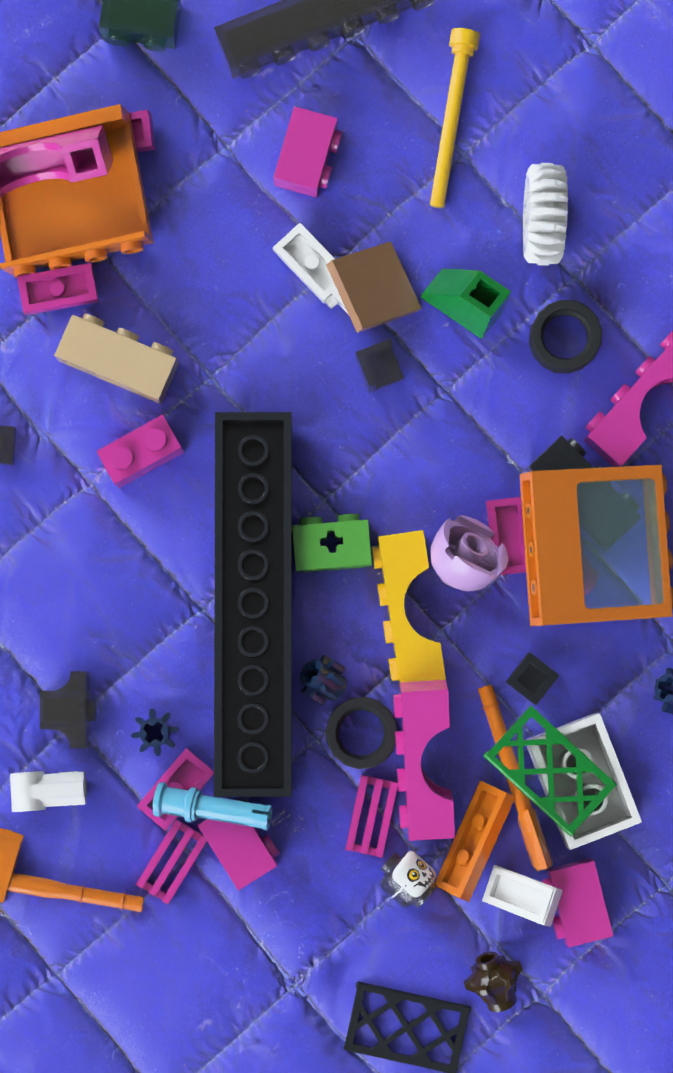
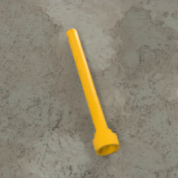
[430,28,481,208]

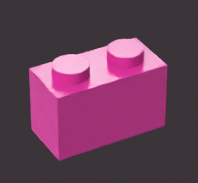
[273,106,343,198]
[96,415,184,488]
[197,799,280,891]
[542,858,613,947]

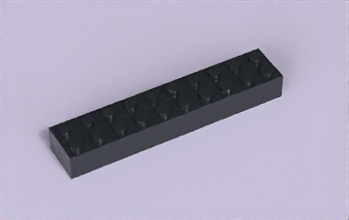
[214,412,292,797]

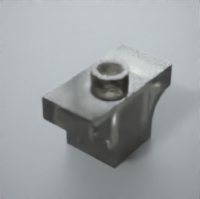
[40,671,97,748]

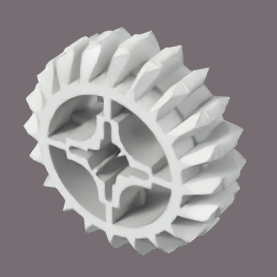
[522,162,568,266]

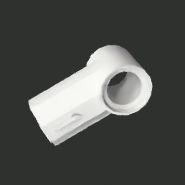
[10,771,87,812]

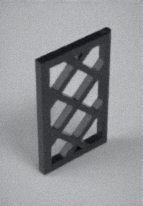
[344,981,471,1073]

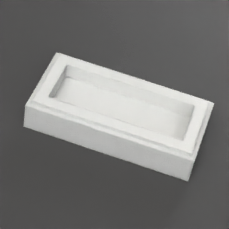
[482,865,563,927]

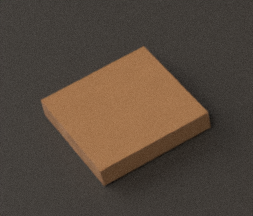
[326,241,421,333]

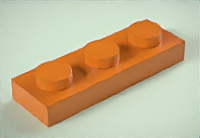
[434,781,516,902]

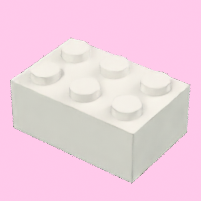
[526,713,642,850]

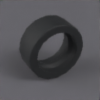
[529,300,602,374]
[326,697,398,769]

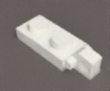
[273,223,348,314]

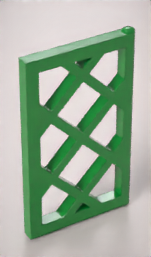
[483,705,617,836]

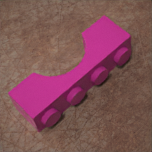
[0,125,113,197]
[583,330,673,467]
[393,680,455,841]

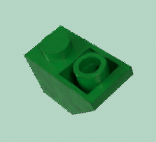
[421,268,511,339]

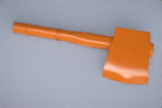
[478,685,553,871]
[0,828,144,912]

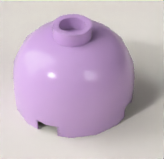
[430,515,508,592]

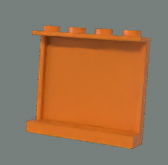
[0,104,154,278]

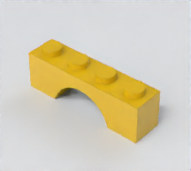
[371,530,446,686]

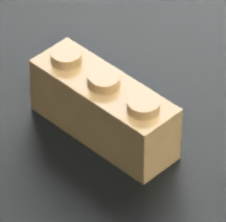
[54,313,179,405]

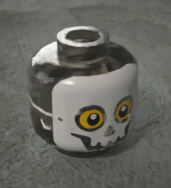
[380,851,437,908]

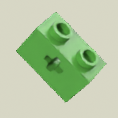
[292,514,372,573]

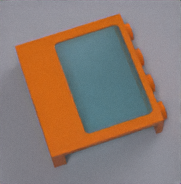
[519,465,673,626]

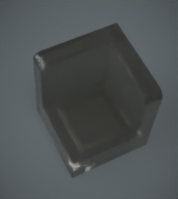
[355,339,404,393]

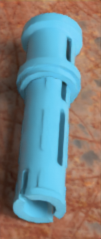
[153,782,273,830]

